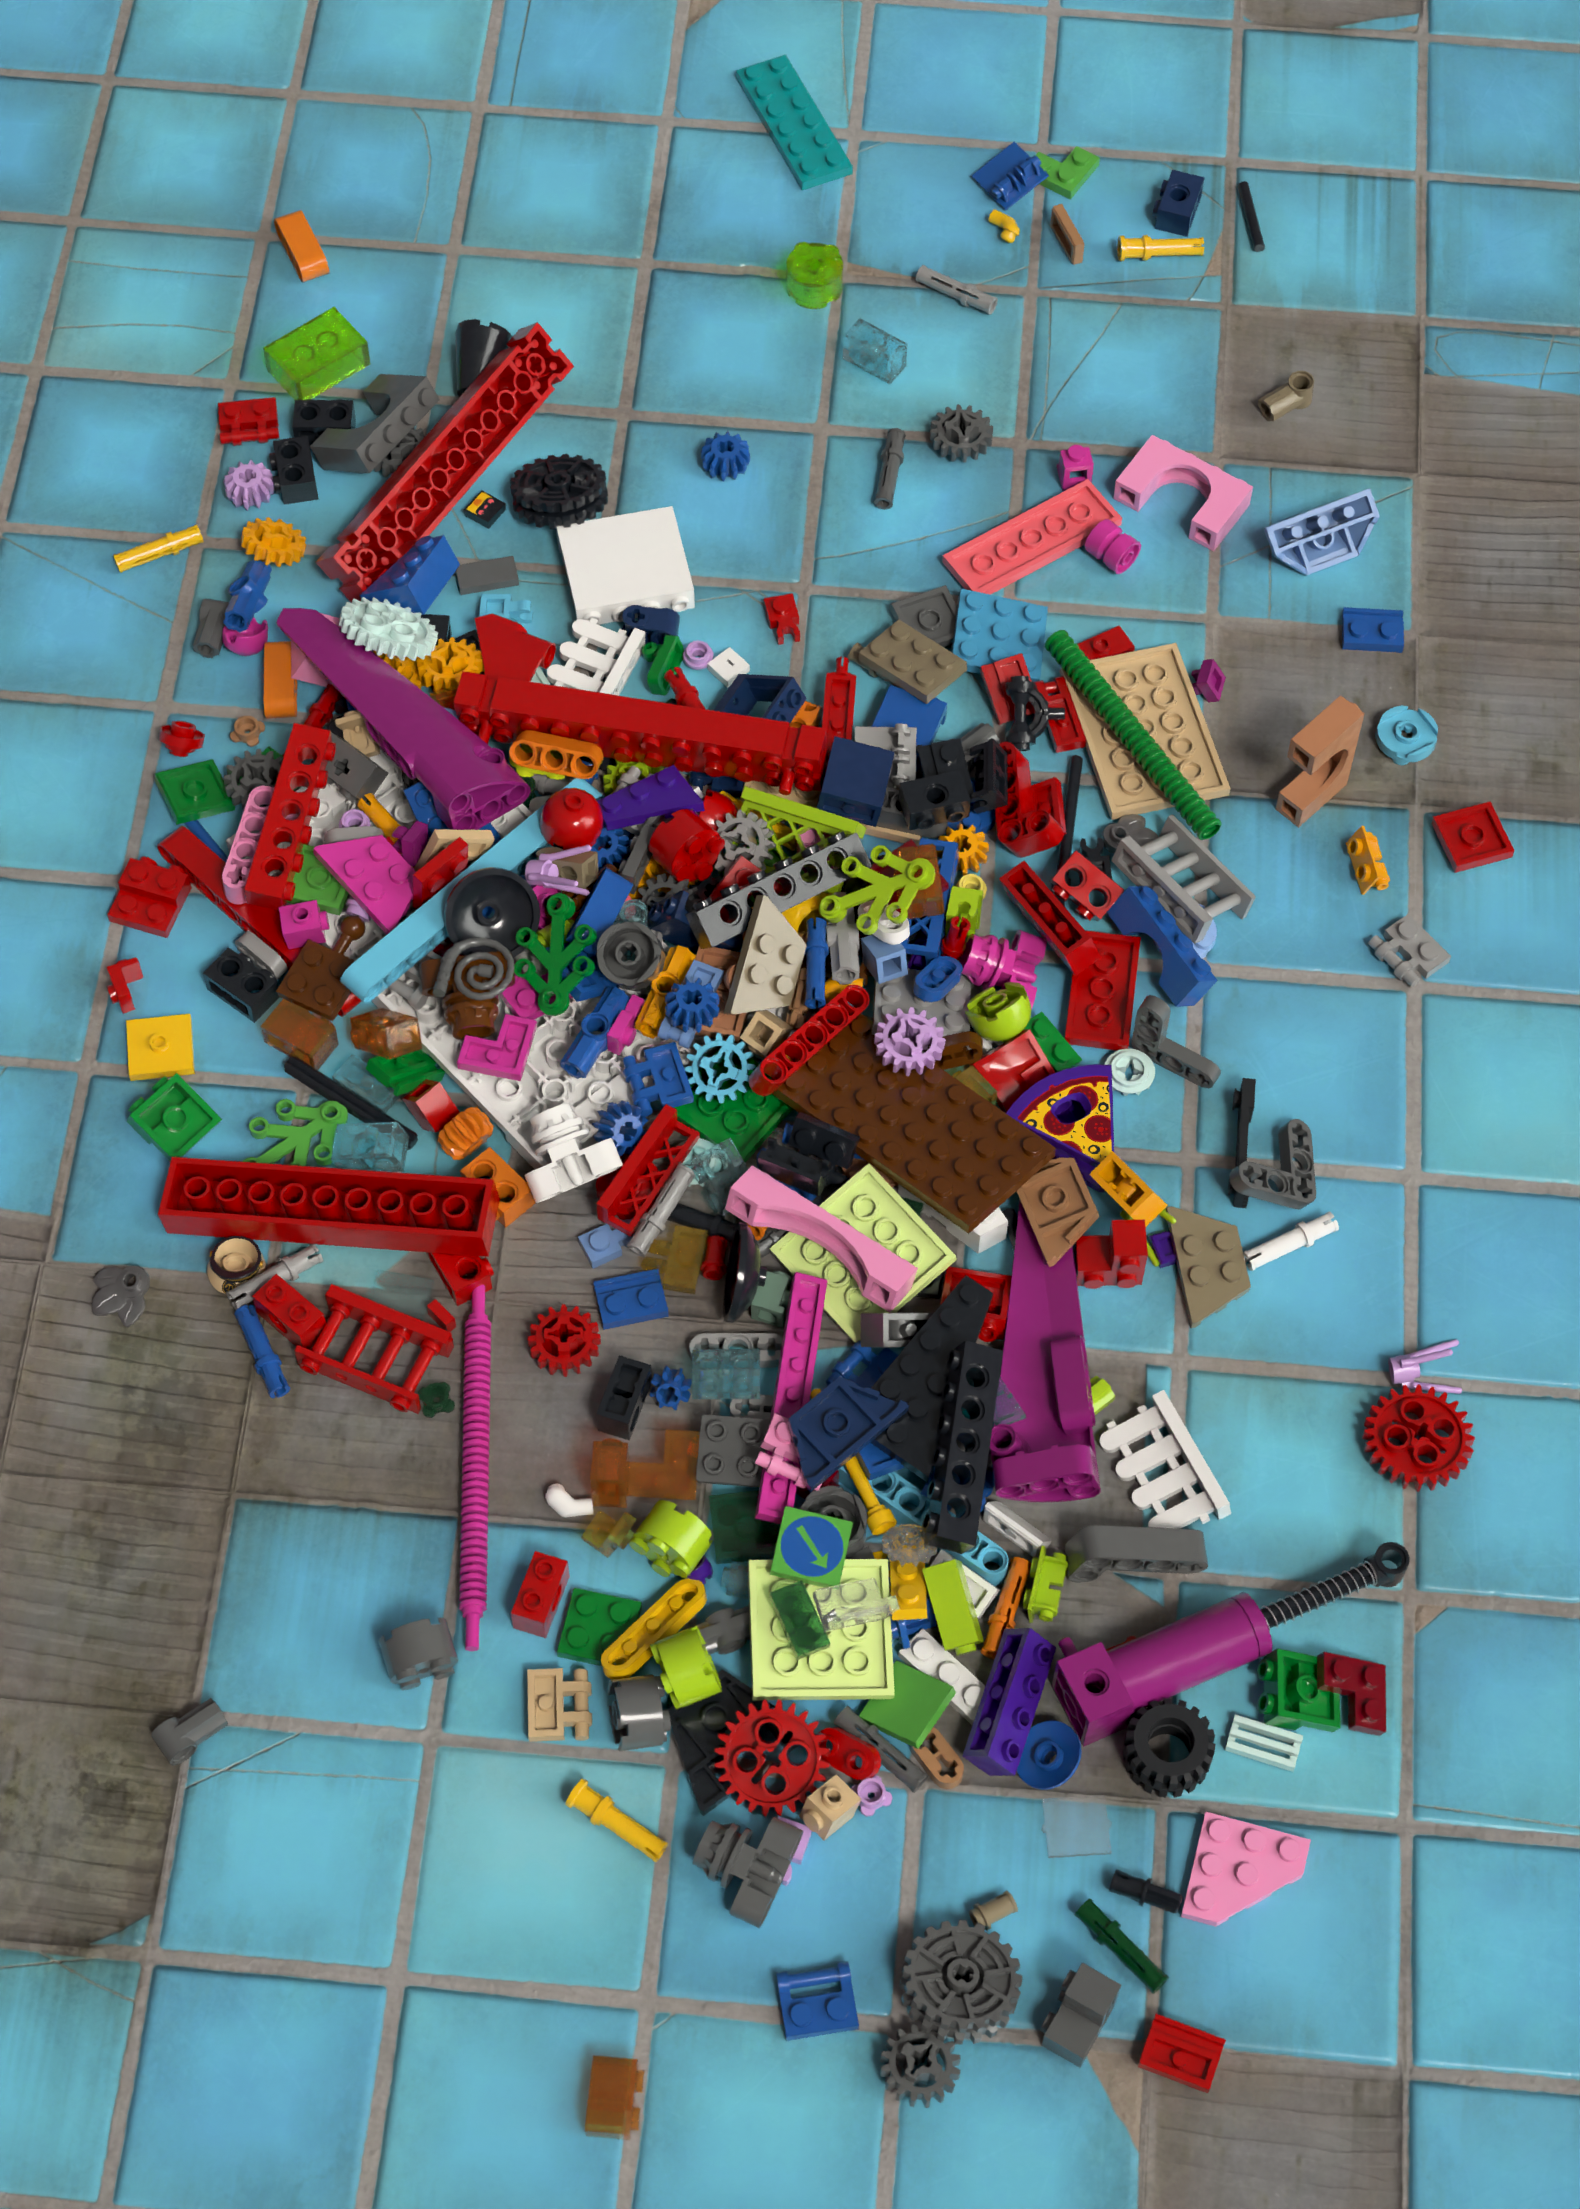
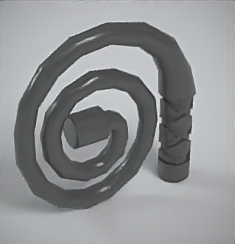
[433,938,514,1000]

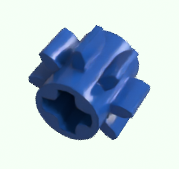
[649,1366,692,1410]

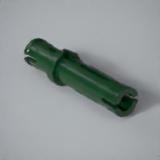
[1074,1898,1169,1994]

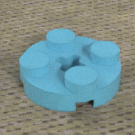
[1375,706,1438,765]

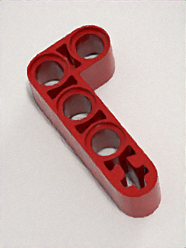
[995,742,1064,858]

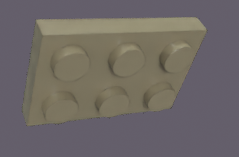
[858,619,967,704]

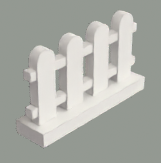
[547,617,645,696]
[1100,1390,1231,1529]

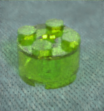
[786,242,843,309]

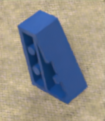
[360,535,460,615]

